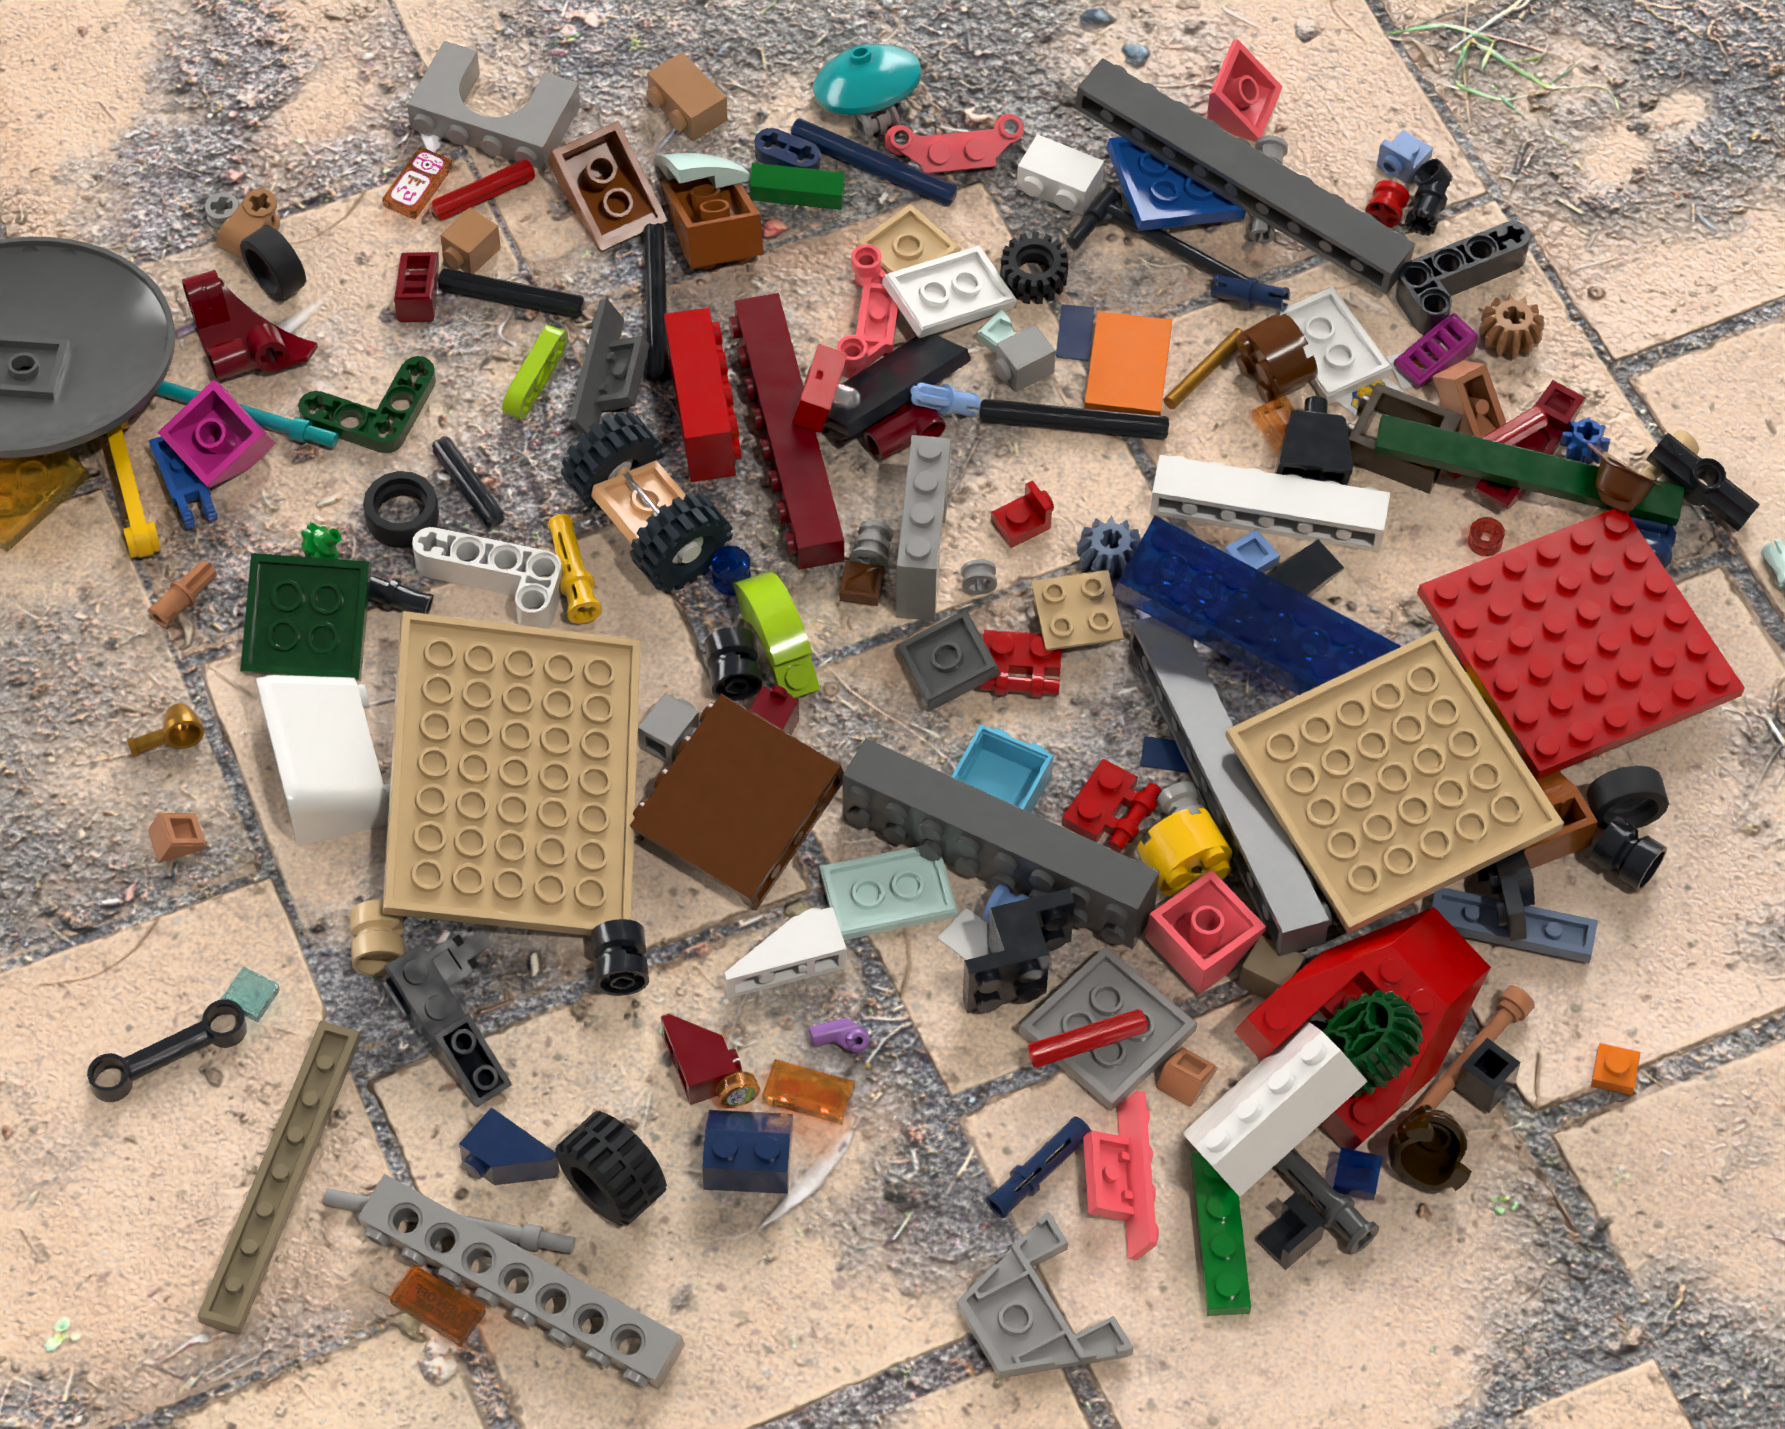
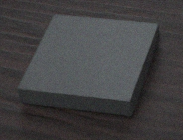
[896,609,1001,711]

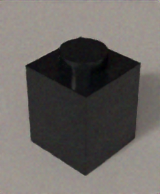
[1456,1038,1521,1113]

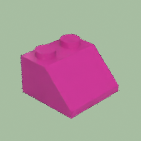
[157,380,276,488]

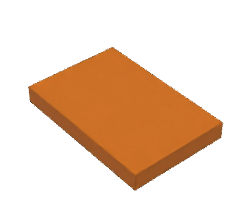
[1084,311,1173,416]

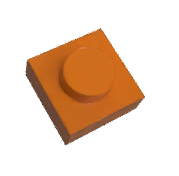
[1591,1043,1641,1096]

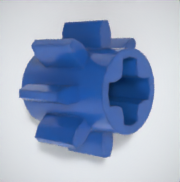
[1560,417,1611,464]

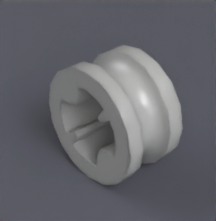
[205,192,238,230]
[961,559,997,595]

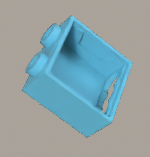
[951,724,1054,813]

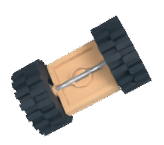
[561,412,733,592]

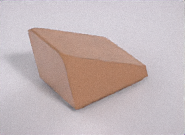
[148,813,206,861]
[1157,1047,1218,1107]

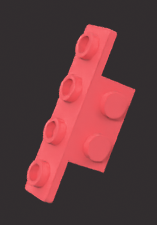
[1083,1090,1159,1260]

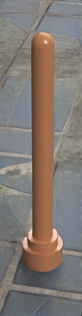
[1407,985,1535,1117]

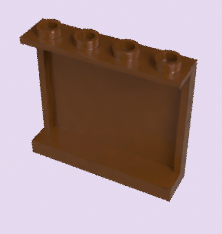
[630,694,844,911]

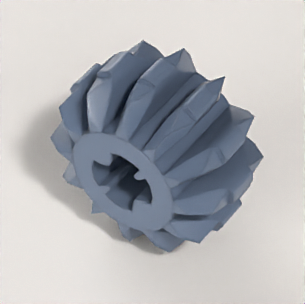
[1077,515,1144,581]

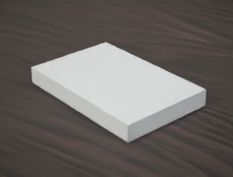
[882,245,1017,338]
[1268,287,1392,403]

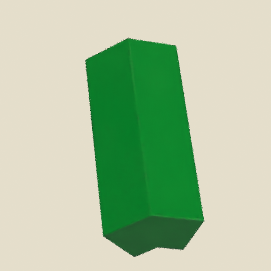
[750,163,846,210]

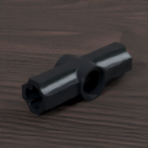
[1646,433,1760,531]

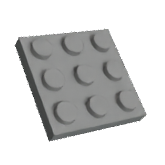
[1020,946,1197,1111]

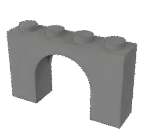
[407,41,580,171]
[896,435,951,621]

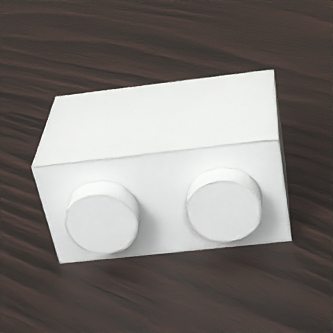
[1017,134,1104,215]

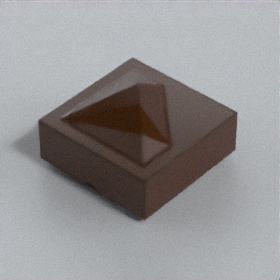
[839,561,884,606]

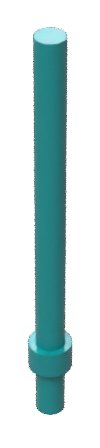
[155,381,339,448]

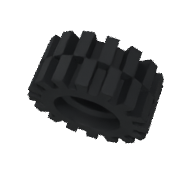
[1000,232,1069,304]

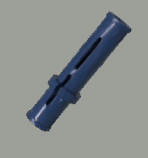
[986,1116,1091,1219]

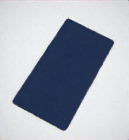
[1056,304,1094,361]
[1140,736,1190,773]

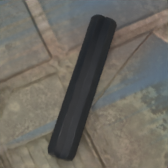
[432,436,505,528]

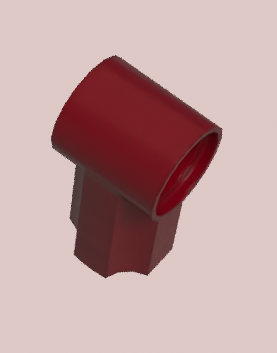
[864,400,946,460]

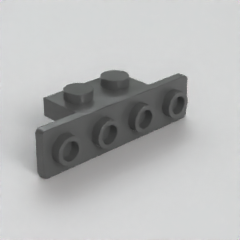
[570,299,650,435]

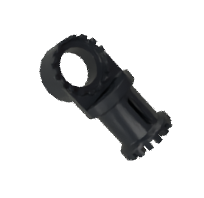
[1405,158,1453,236]

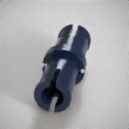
[1211,274,1290,312]

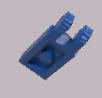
[148,436,218,530]

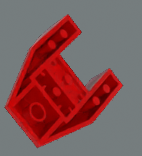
[1234,907,1491,1155]

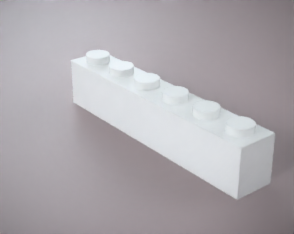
[1150,455,1390,552]

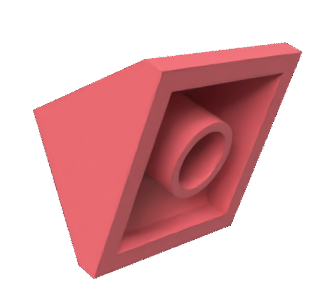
[1207,39,1283,142]

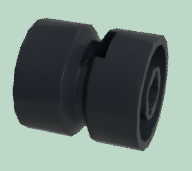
[705,627,762,701]
[1589,816,1667,892]
[592,919,649,996]

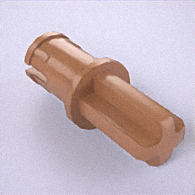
[148,560,217,628]

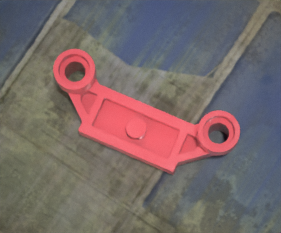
[884,114,1024,174]
[837,244,899,379]

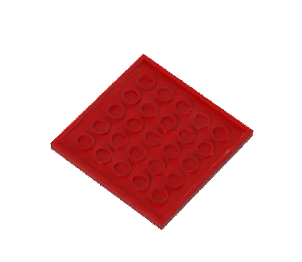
[1417,508,1745,780]

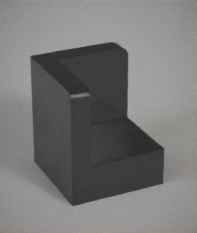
[1257,1192,1326,1270]

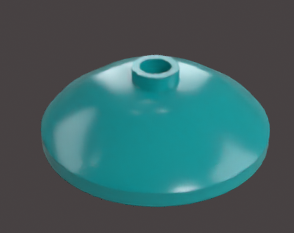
[813,44,922,115]

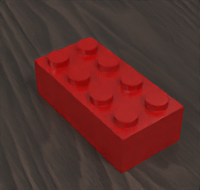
[664,307,742,483]

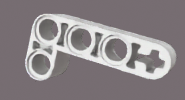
[412,527,562,629]

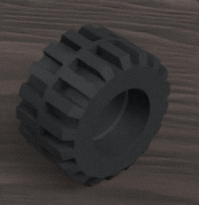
[555,1111,667,1226]

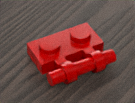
[980,630,1062,698]
[1062,759,1162,853]

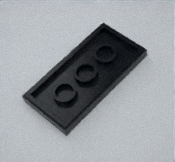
[825,334,971,437]

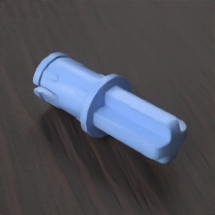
[910,383,981,417]

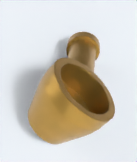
[127,703,204,757]

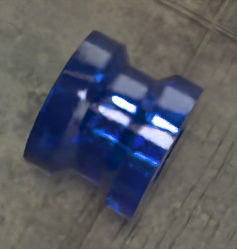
[711,546,751,595]

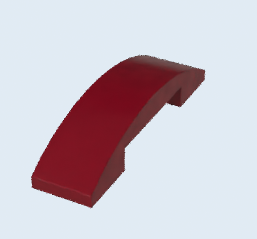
[1474,380,1586,510]

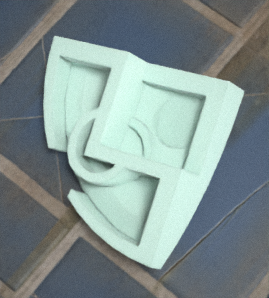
[656,153,750,188]

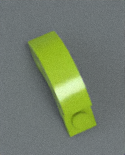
[732,571,820,698]

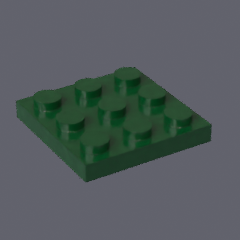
[240,553,372,681]

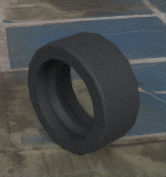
[240,226,307,300]
[363,471,439,548]
[1586,765,1669,830]

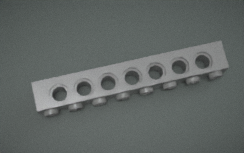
[358,1174,685,1390]

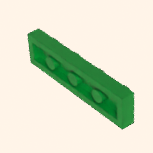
[1191,1153,1251,1316]

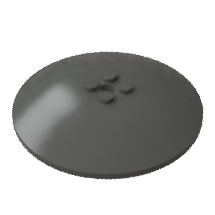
[0,236,175,458]

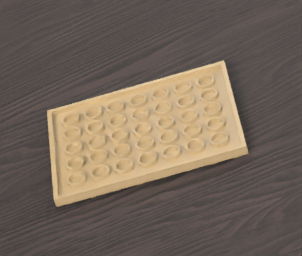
[382,611,641,936]

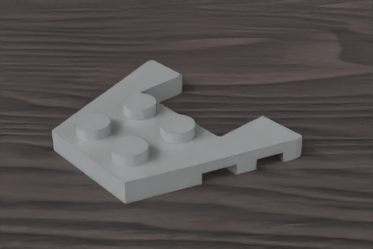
[957,1212,1134,1379]

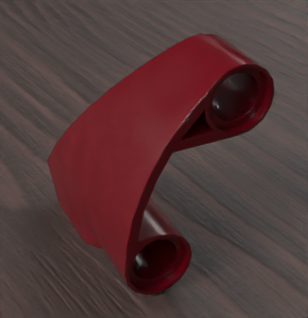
[182,270,318,380]

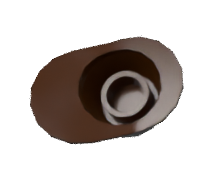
[1587,443,1663,512]

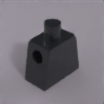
[1274,396,1353,485]

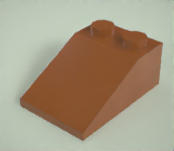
[547,121,668,252]
[661,177,764,269]

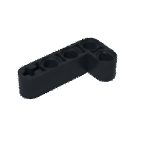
[1395,221,1531,335]

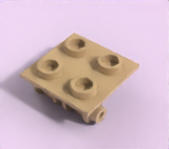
[1031,570,1124,651]

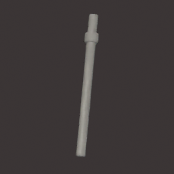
[323,1188,576,1254]

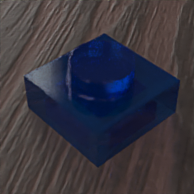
[1333,1147,1383,1201]

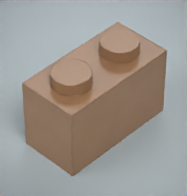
[646,52,728,142]

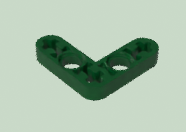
[298,356,436,453]

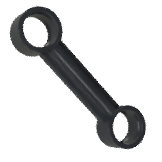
[87,999,247,1102]

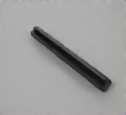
[644,223,669,382]
[979,399,1169,439]

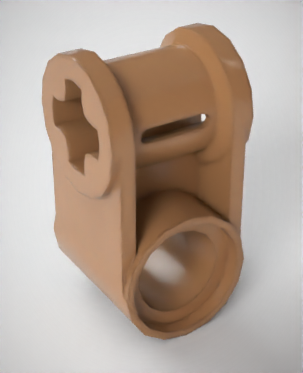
[216,189,280,259]

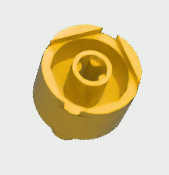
[1137,808,1232,897]

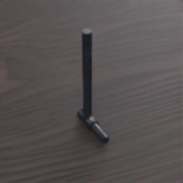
[1067,186,1249,280]

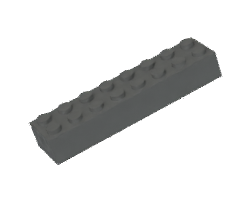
[843,738,1159,949]

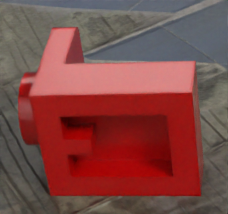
[991,480,1054,548]

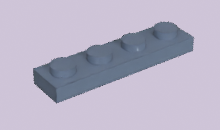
[1431,888,1598,963]

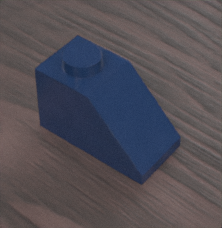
[459,1107,560,1185]

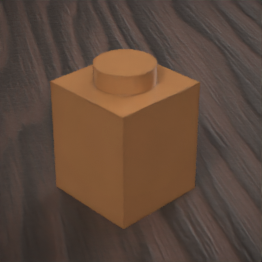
[440,207,501,274]

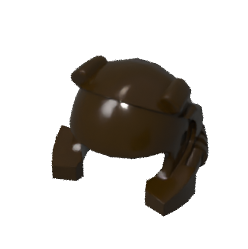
[1388,1104,1472,1193]

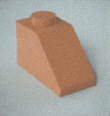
[1432,360,1506,438]

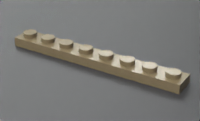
[198,1021,361,1335]

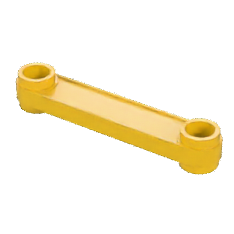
[107,420,161,558]

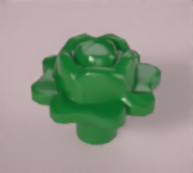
[301,523,341,559]

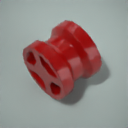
[1365,180,1410,227]

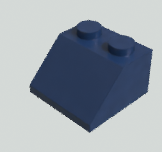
[702,1110,793,1194]

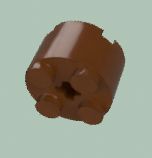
[1235,312,1318,404]

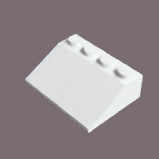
[1182,1021,1367,1197]

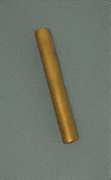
[1163,328,1243,409]

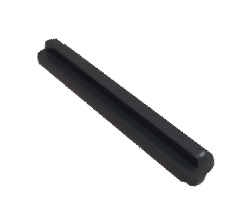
[438,268,585,317]

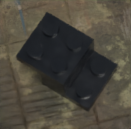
[963,888,1075,1013]

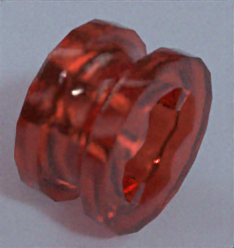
[1468,517,1505,557]

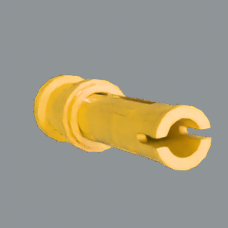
[548,514,602,624]

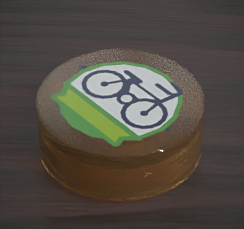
[716,1072,760,1108]

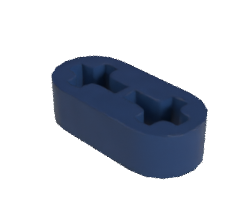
[754,128,821,170]

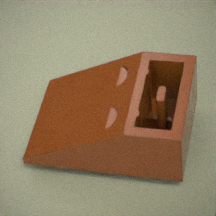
[1519,754,1598,869]

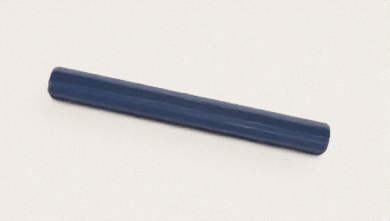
[790,118,957,206]

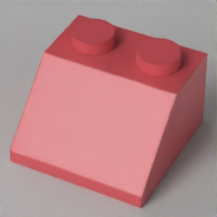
[1145,870,1266,995]

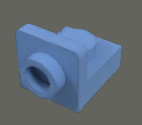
[1377,130,1433,184]

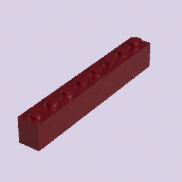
[729,293,844,570]

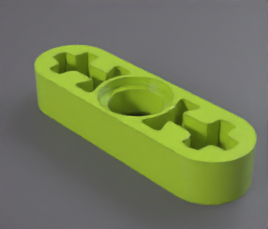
[502,325,568,420]

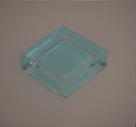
[221,966,280,1023]

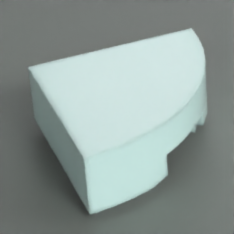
[976,310,1014,353]

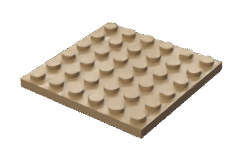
[1226,630,1564,934]

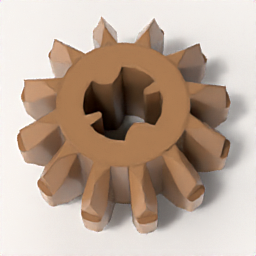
[1479,293,1545,360]

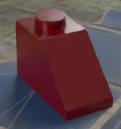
[661,1014,742,1105]

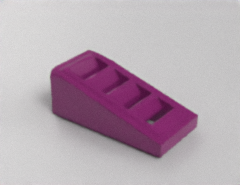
[1393,313,1478,389]

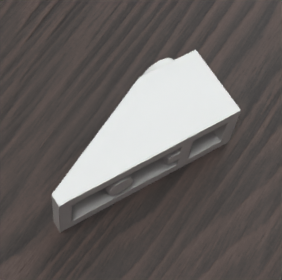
[724,907,847,999]

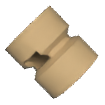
[349,900,405,976]

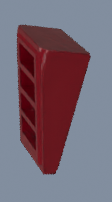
[394,252,439,322]

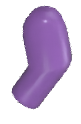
[809,1018,870,1053]

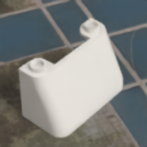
[256,675,390,846]

